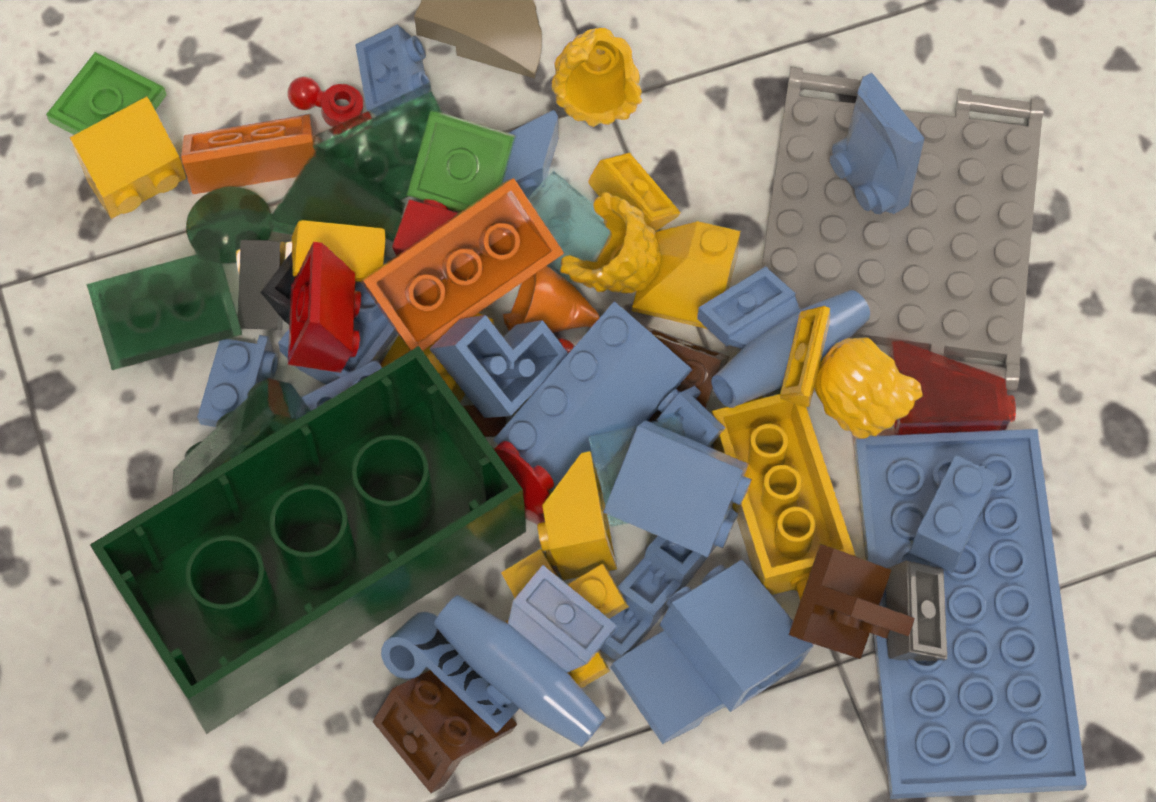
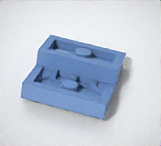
[610,631,726,744]

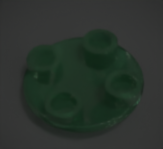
[186,187,273,264]

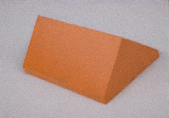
[181,114,320,194]

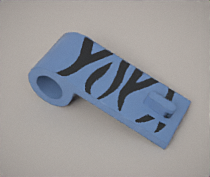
[381,612,520,733]

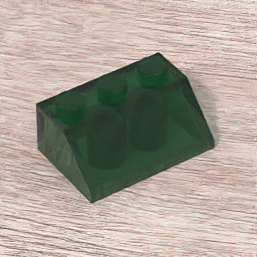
[313,82,445,223]
[86,248,243,371]
[172,378,311,494]

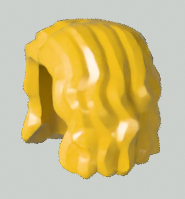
[552,28,643,127]
[560,192,661,294]
[814,337,923,439]

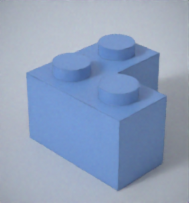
[430,315,569,418]

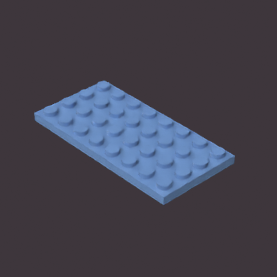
[854,429,1087,799]

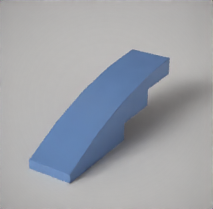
[600,509,738,661]

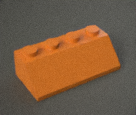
[360,178,564,351]

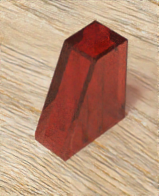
[889,341,1016,435]

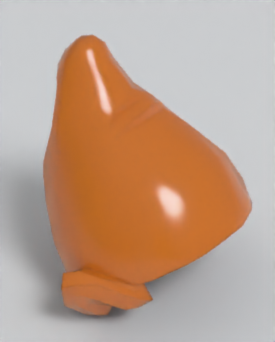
[503,266,600,333]

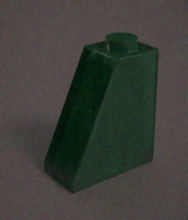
[266,146,406,242]

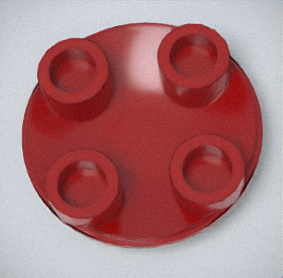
[493,441,554,524]

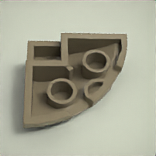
[414,0,542,79]

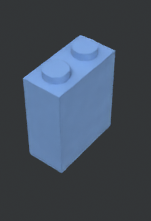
[603,420,752,557]
[660,559,814,712]

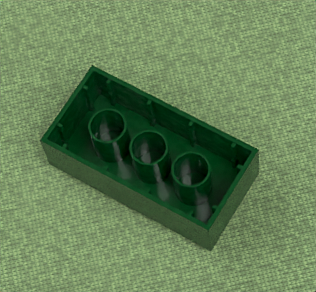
[90,346,526,734]

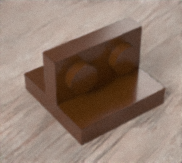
[789,544,915,659]

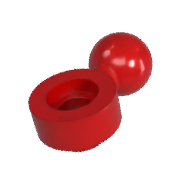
[287,76,363,130]

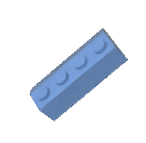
[493,301,692,492]

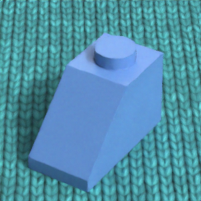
[503,110,559,200]

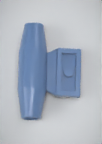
[697,266,870,408]
[434,565,618,747]

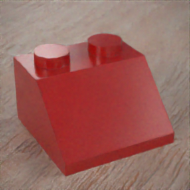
[288,241,361,373]

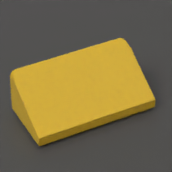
[588,153,681,232]
[291,220,385,282]
[780,306,830,407]

